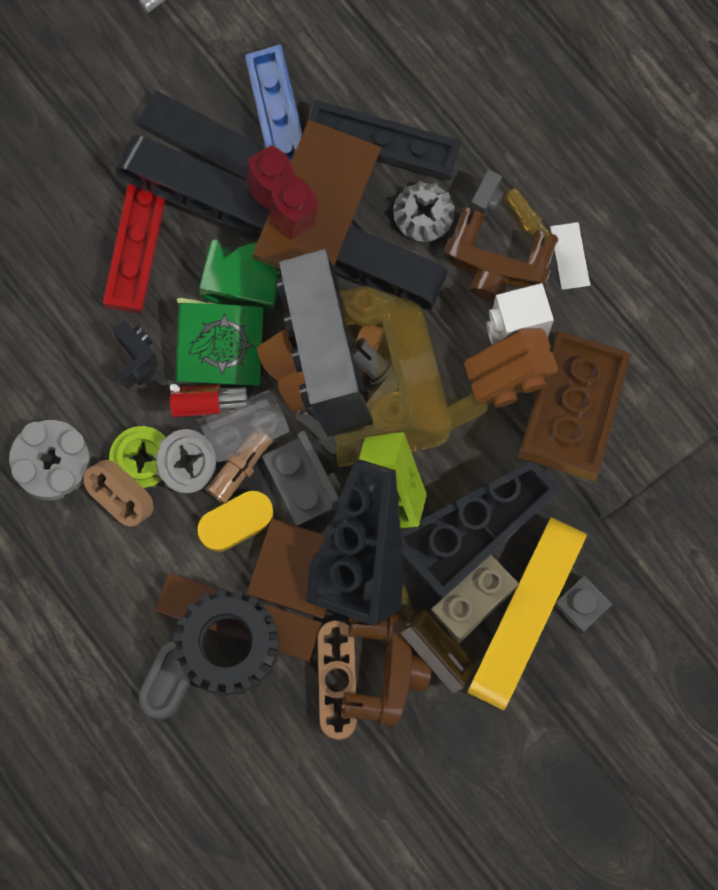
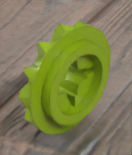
[109,426,166,488]

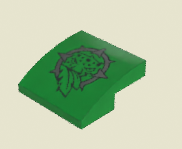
[175,303,263,386]

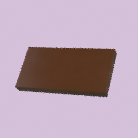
[252,120,381,270]
[518,330,631,482]

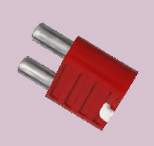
[170,384,248,418]

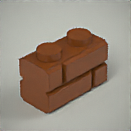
[464,328,558,408]

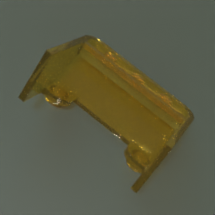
[334,287,451,467]

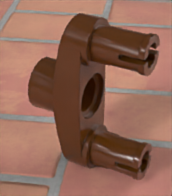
[443,207,559,302]
[341,613,431,727]

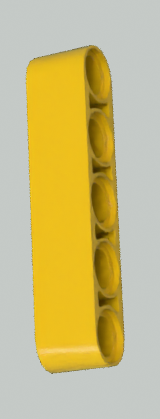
[467,517,587,711]

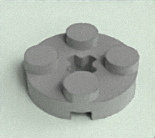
[9,420,91,500]

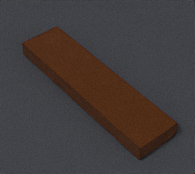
[156,573,322,663]

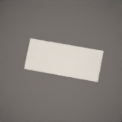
[550,222,590,290]

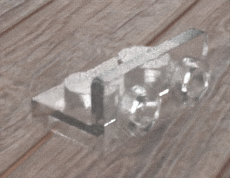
[197,390,289,462]

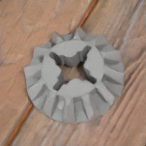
[393,181,455,242]
[154,429,216,493]

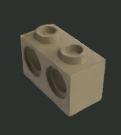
[431,555,519,644]

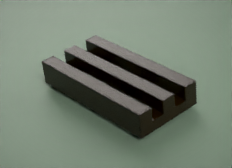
[401,606,477,694]

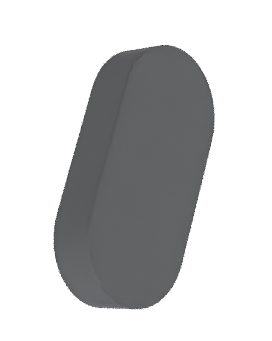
[139,641,192,720]

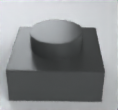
[470,169,504,217]
[555,575,613,634]

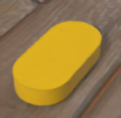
[198,491,273,552]

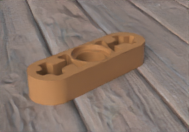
[318,621,357,741]

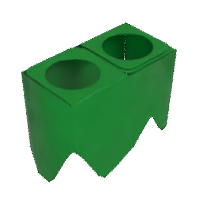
[199,240,282,314]

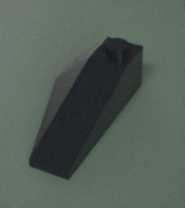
[306,459,404,626]

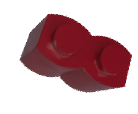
[246,145,318,240]

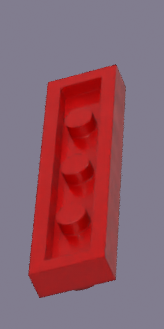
[103,183,166,314]

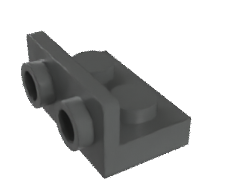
[262,431,342,527]

